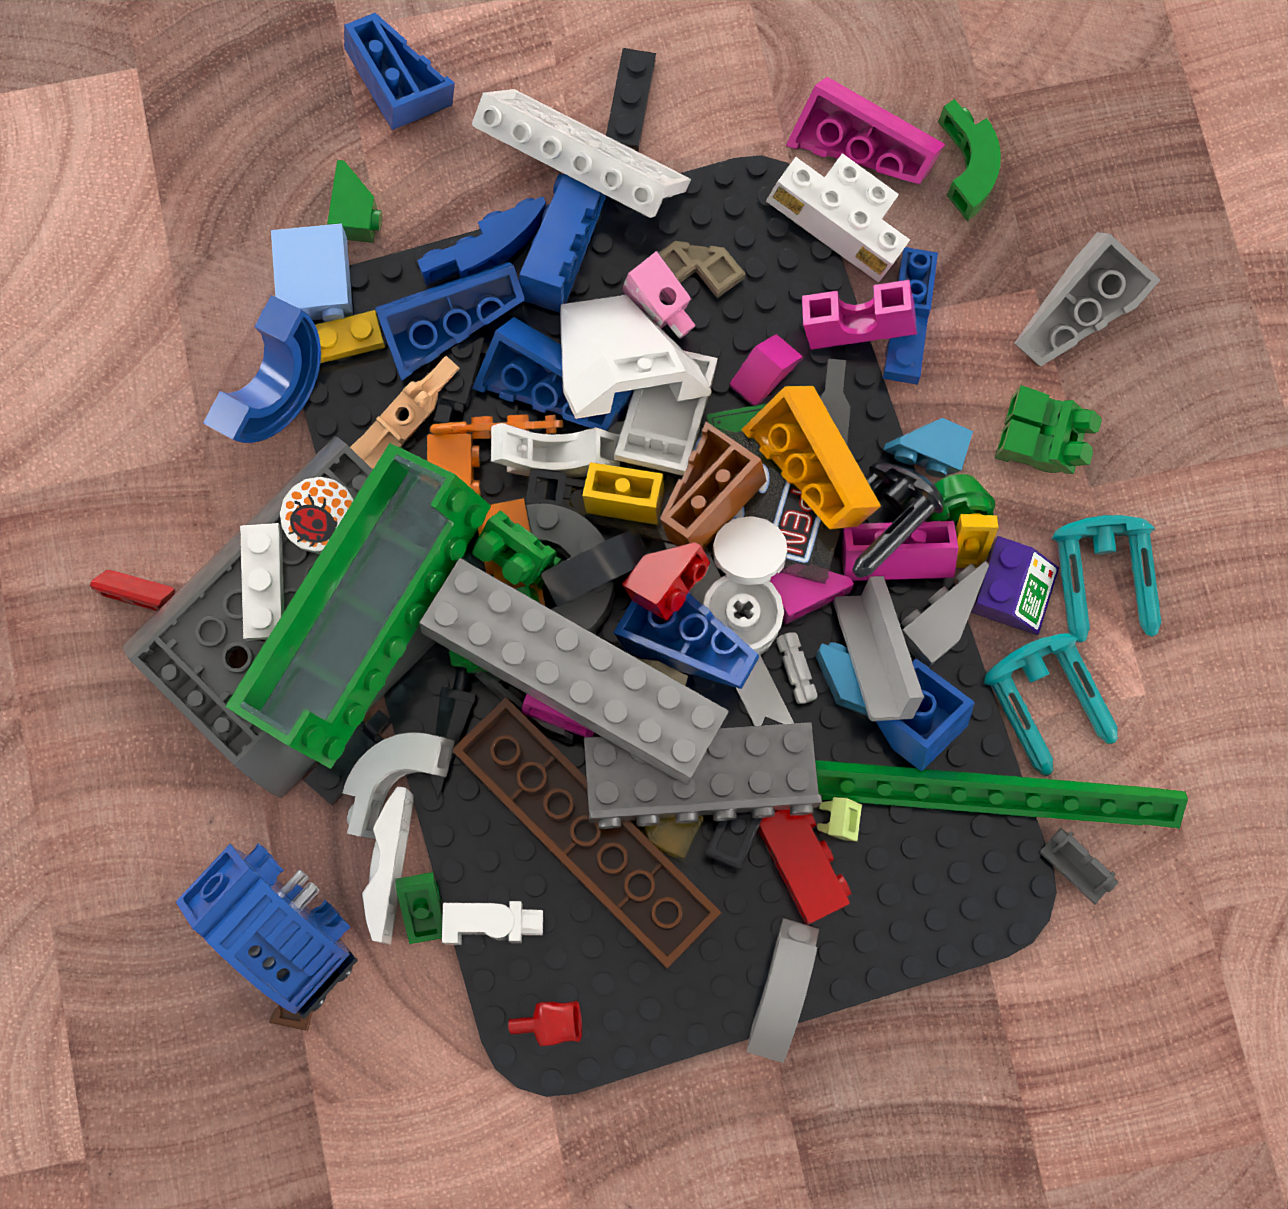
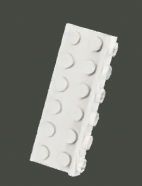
[472,89,691,218]

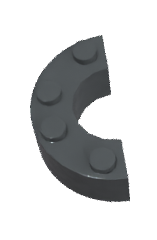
[526,504,616,635]

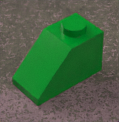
[327,160,383,243]

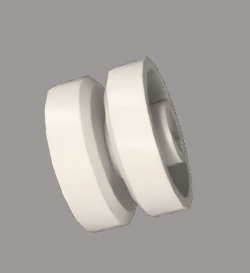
[703,575,784,655]

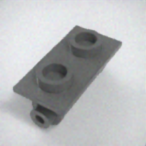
[1039,828,1118,905]

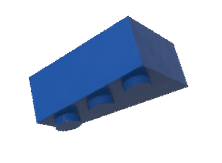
[344,13,455,130]

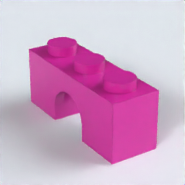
[802,280,917,349]

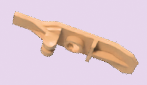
[350,356,460,469]

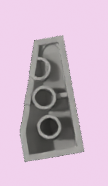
[1014,232,1160,366]

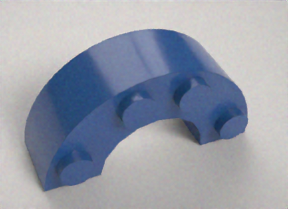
[203,295,321,443]

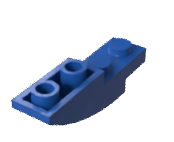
[417,196,546,286]
[883,247,938,385]

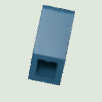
[884,418,973,478]
[816,642,869,717]

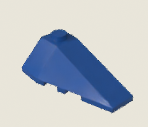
[613,592,759,689]

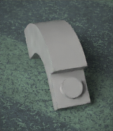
[746,918,819,1063]

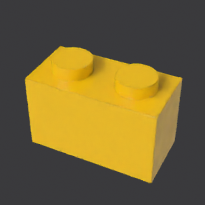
[582,462,665,525]

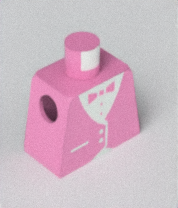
[621,252,696,339]

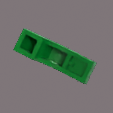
[938,99,1001,222]

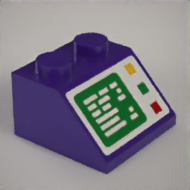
[971,536,1059,635]

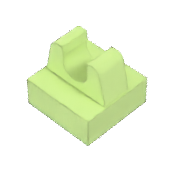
[817,797,862,842]

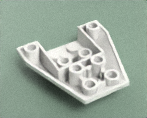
[560,295,711,419]

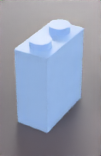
[271,223,353,322]

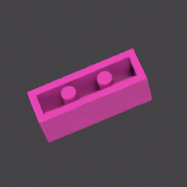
[842,521,958,581]

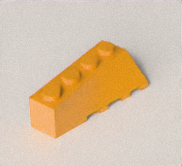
[741,386,881,529]

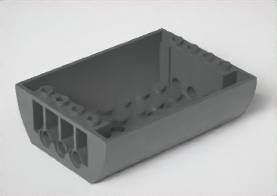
[123,436,467,799]

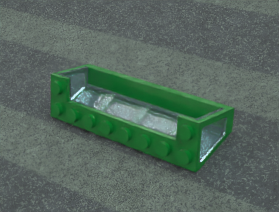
[225,443,491,769]

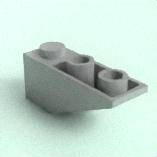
[901,561,989,668]

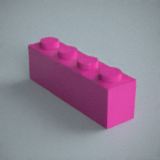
[786,77,945,184]

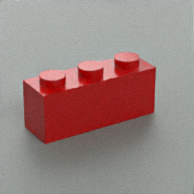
[758,809,851,925]

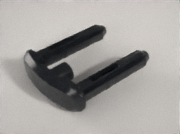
[814,463,944,578]

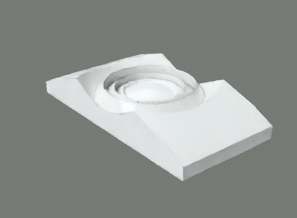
[614,351,718,476]
[362,787,414,945]

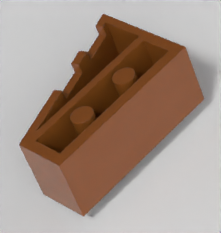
[660,422,767,550]

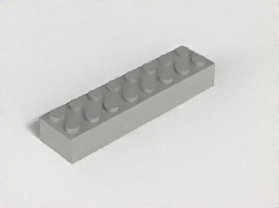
[420,558,729,785]

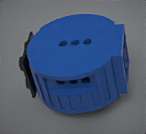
[176,843,358,1019]

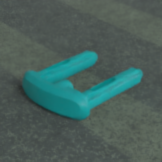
[1051,515,1162,643]
[984,633,1118,776]

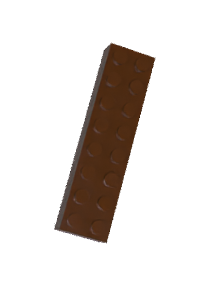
[452,697,722,969]

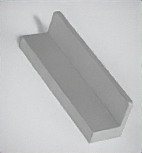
[833,576,924,721]

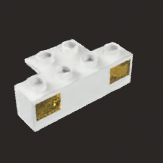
[766,153,910,283]

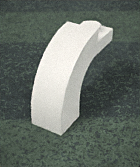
[491,423,620,478]
[342,733,454,839]

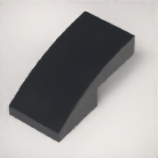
[525,468,597,521]

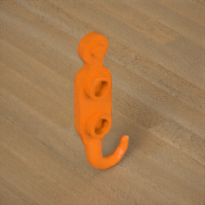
[430,415,563,439]

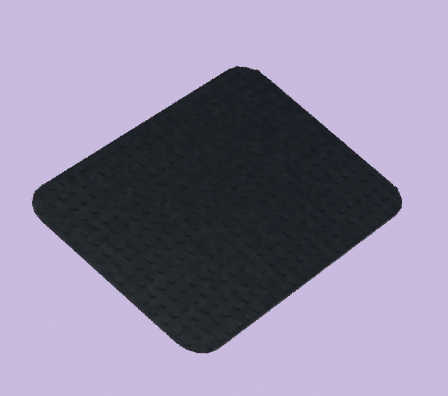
[303,155,1057,1097]

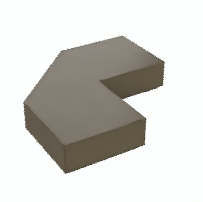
[658,241,746,298]

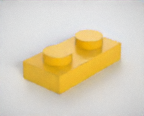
[315,310,385,363]
[955,513,999,568]

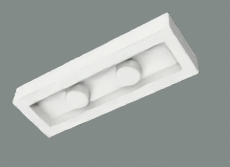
[240,523,284,641]

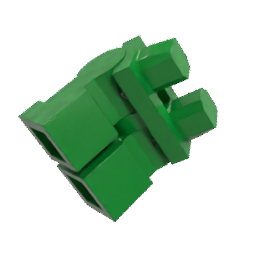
[995,385,1102,474]
[473,510,561,591]

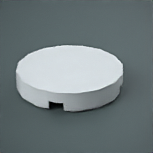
[713,516,788,585]

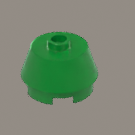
[925,474,995,529]

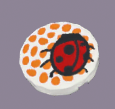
[280,477,353,554]

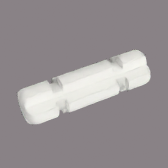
[777,632,817,704]

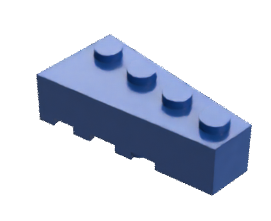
[519,173,607,313]

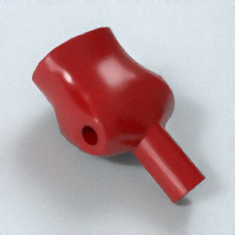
[508,1001,582,1046]

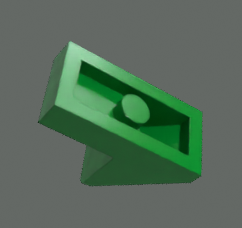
[395,872,443,944]

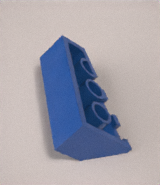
[375,262,525,381]
[472,317,634,431]

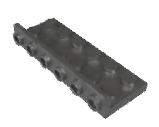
[584,722,822,829]

